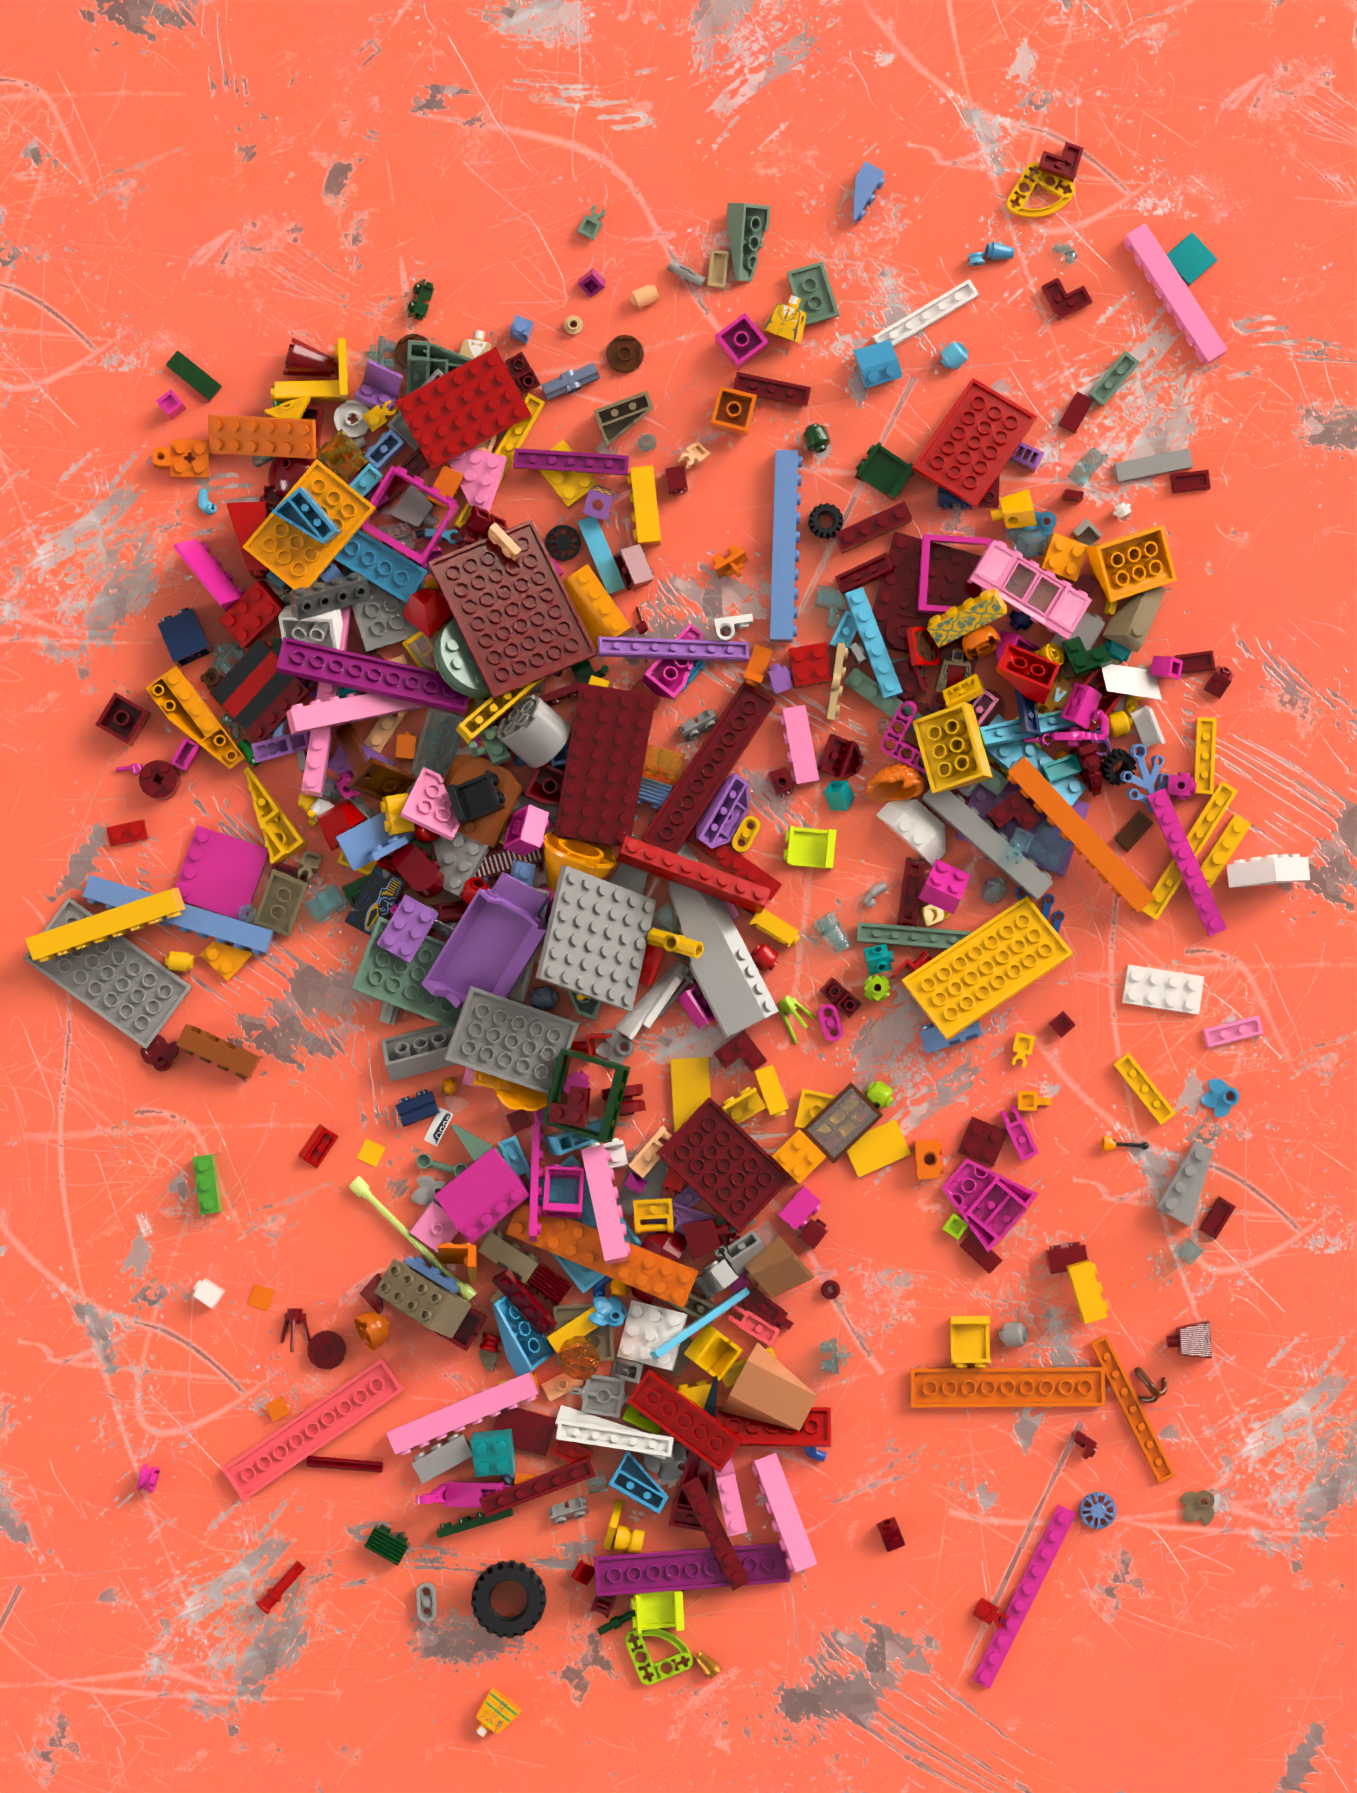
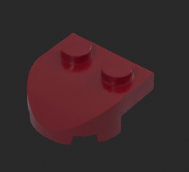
[817,734,863,778]

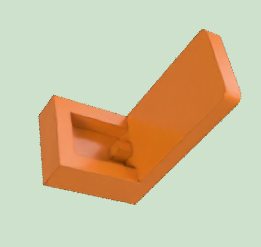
[743,644,773,687]

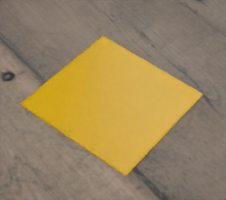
[357,1138,386,1167]

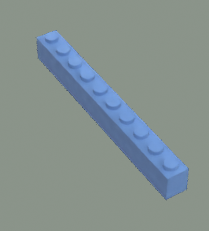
[770,450,802,642]
[82,875,275,956]

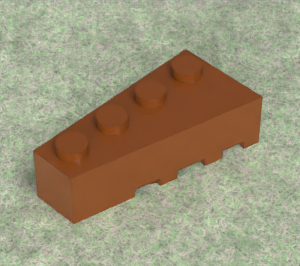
[176,1024,261,1080]

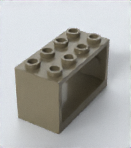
[374,1259,472,1338]

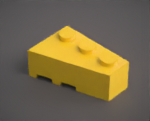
[1066,1260,1109,1324]

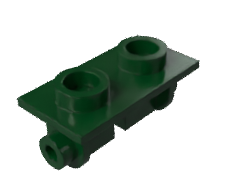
[407,279,434,321]

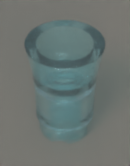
[812,910,851,954]

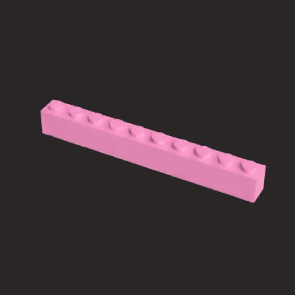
[301,607,352,797]

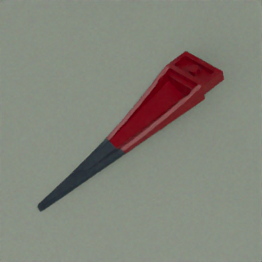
[669,1375,718,1531]

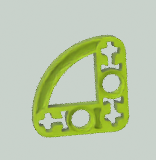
[625,1628,693,1685]

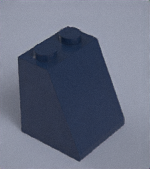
[158,607,214,668]

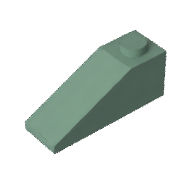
[451,1124,503,1162]

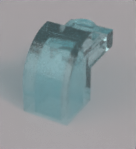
[815,585,846,629]

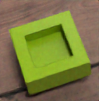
[942,1213,968,1240]

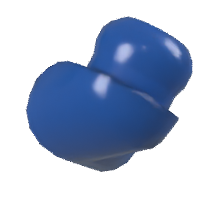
[593,1276,613,1297]
[803,1447,827,1462]

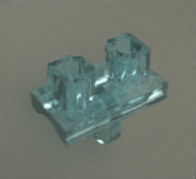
[364,336,396,370]
[212,641,245,674]
[820,1337,852,1374]

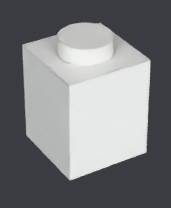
[193,1279,225,1308]

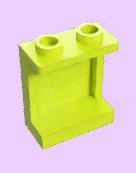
[783,826,836,869]
[631,1590,684,1634]

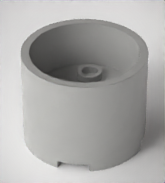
[497,694,570,768]

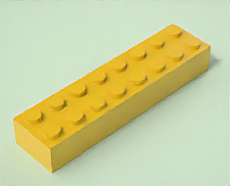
[25,888,186,962]

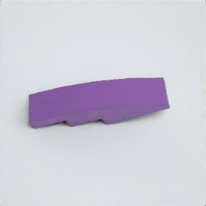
[251,731,311,763]

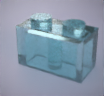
[303,883,349,924]

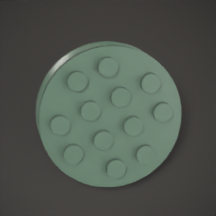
[434,619,491,698]

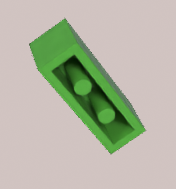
[193,1154,223,1215]

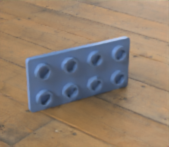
[336,812,416,871]

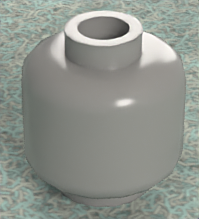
[999,1322,1028,1348]

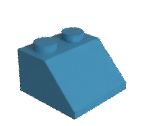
[853,339,903,388]

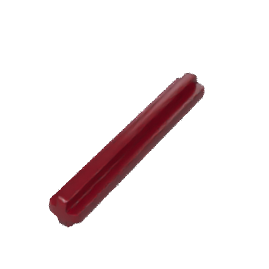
[306,1456,383,1473]

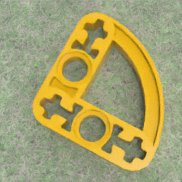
[1006,162,1075,219]

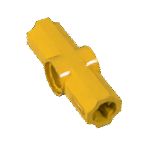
[647,928,704,958]

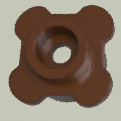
[200,667,223,690]

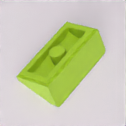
[622,1404,661,1435]

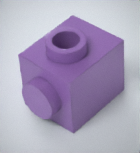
[765,663,793,694]

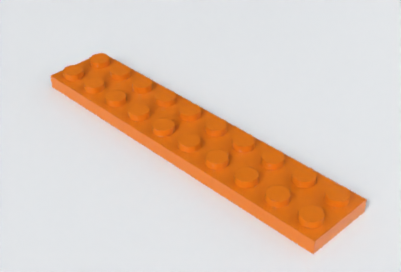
[506,1199,699,1308]
[910,1367,1105,1408]

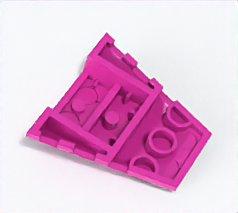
[942,1158,1038,1253]

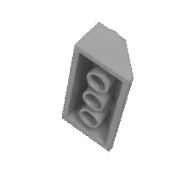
[381,1024,457,1081]

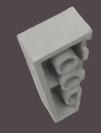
[1154,1140,1213,1227]

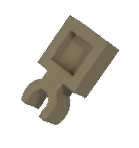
[297,850,323,882]

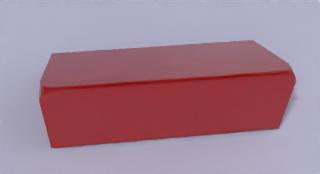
[298,1124,339,1168]

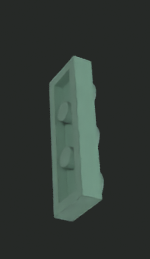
[1089,350,1140,407]

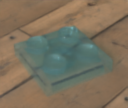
[1023,820,1074,873]

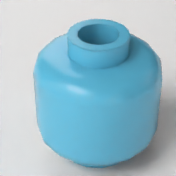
[941,341,969,370]

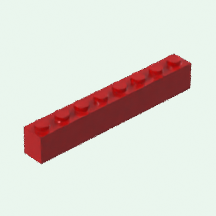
[616,836,771,914]

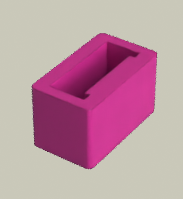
[170,737,202,772]

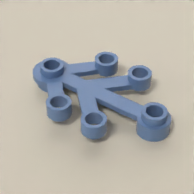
[1120,744,1169,813]

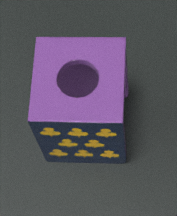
[583,485,618,521]

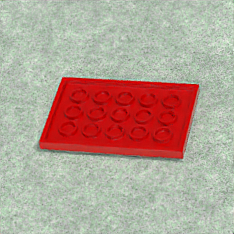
[395,347,532,470]
[912,378,1037,508]

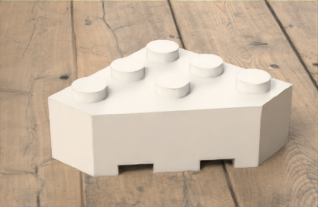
[1227,854,1310,888]

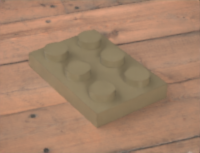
[254,869,309,937]

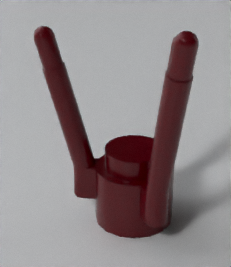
[280,1308,310,1352]

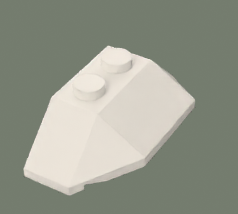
[876,799,946,866]

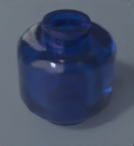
[1009,609,1034,631]

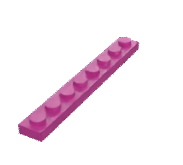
[1146,788,1227,937]

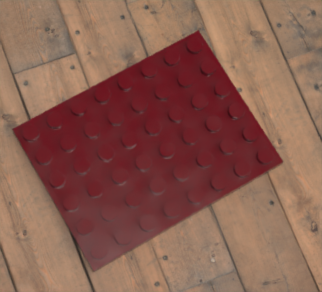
[428,519,598,700]

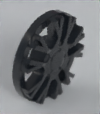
[545,525,581,561]

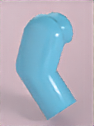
[198,489,217,515]

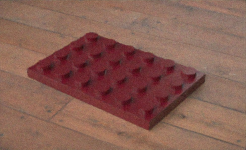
[656,1097,792,1234]

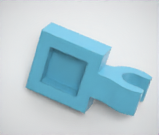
[425,529,459,545]

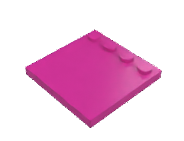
[175,825,269,922]

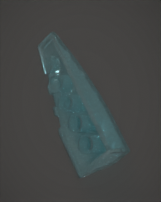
[405,707,466,795]

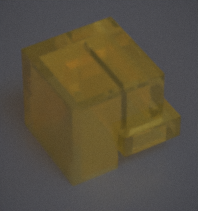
[316,429,368,483]

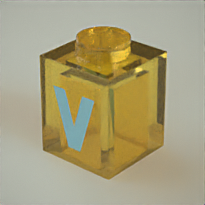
[1046,678,1073,709]

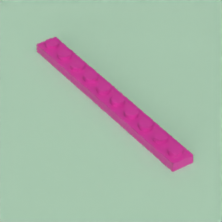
[972,1504,1076,1689]

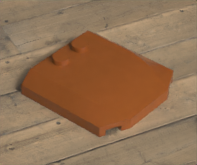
[443,754,523,848]

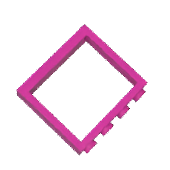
[360,465,459,566]
[917,534,992,614]

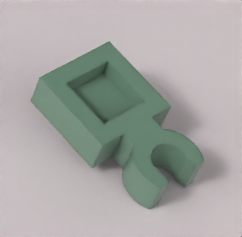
[577,204,605,241]

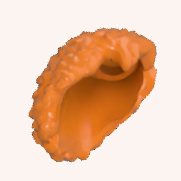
[866,762,925,803]

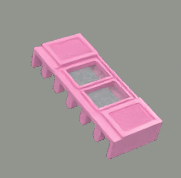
[967,540,1092,641]

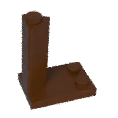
[336,723,416,801]

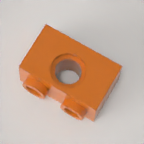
[914,1139,944,1180]

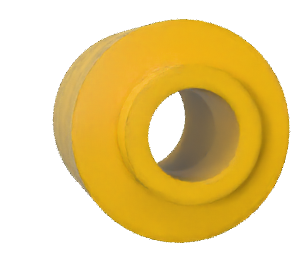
[165,951,194,972]

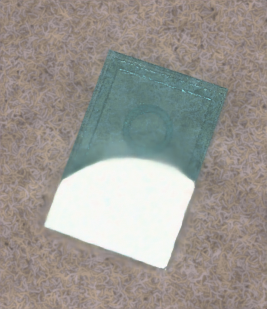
[616,1155,669,1222]

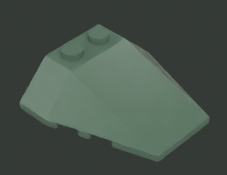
[406,340,472,395]

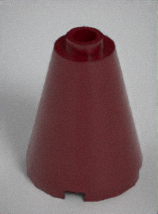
[283,337,337,377]

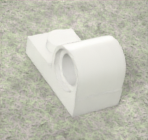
[714,614,753,641]

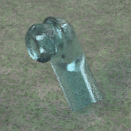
[220,714,242,739]

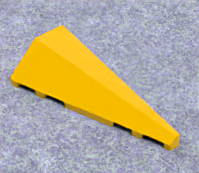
[243,766,308,864]

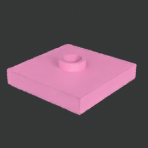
[410,1201,459,1253]

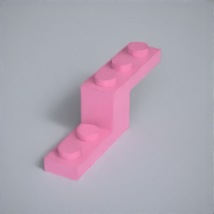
[714,1457,747,1536]

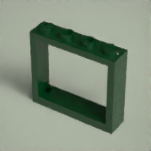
[542,1048,631,1143]

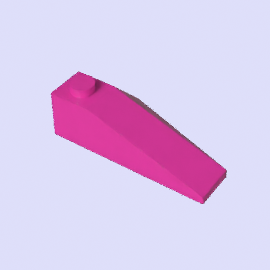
[640,623,704,699]

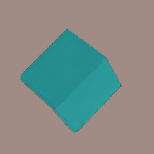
[823,780,855,811]

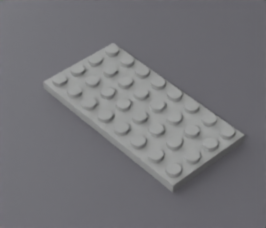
[23,897,193,1049]

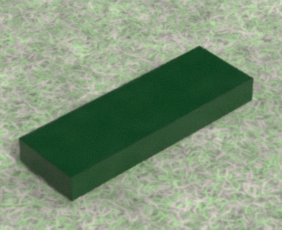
[166,350,222,401]

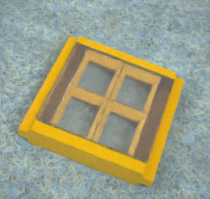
[402,624,446,671]

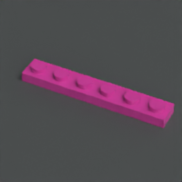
[529,1124,544,1241]

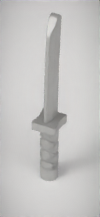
[658,971,696,1018]

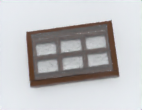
[801,1082,883,1164]

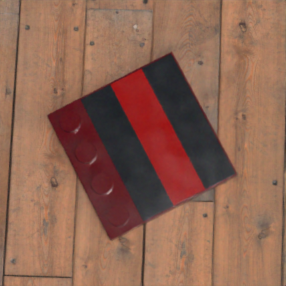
[209,638,312,743]

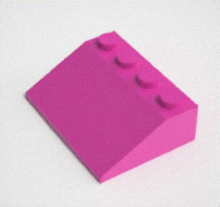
[173,539,245,611]
[434,1147,530,1244]

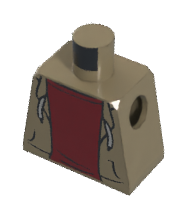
[935,648,971,692]

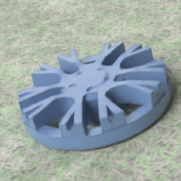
[1080,1492,1116,1529]

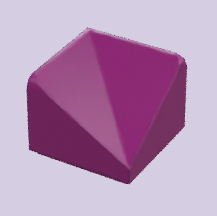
[578,268,606,298]
[624,1172,647,1194]

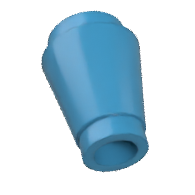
[985,241,1014,260]

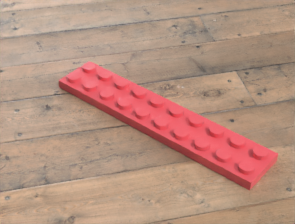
[222,1358,404,1501]

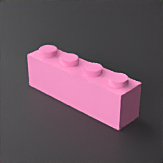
[779,705,819,786]

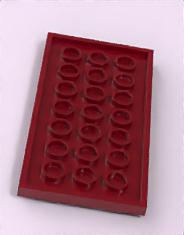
[553,682,656,846]

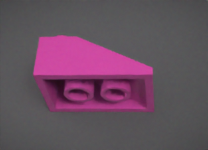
[677,983,715,1029]

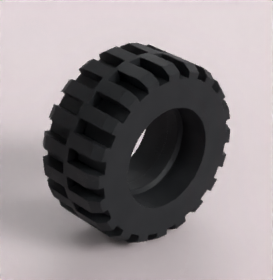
[471,1560,546,1638]

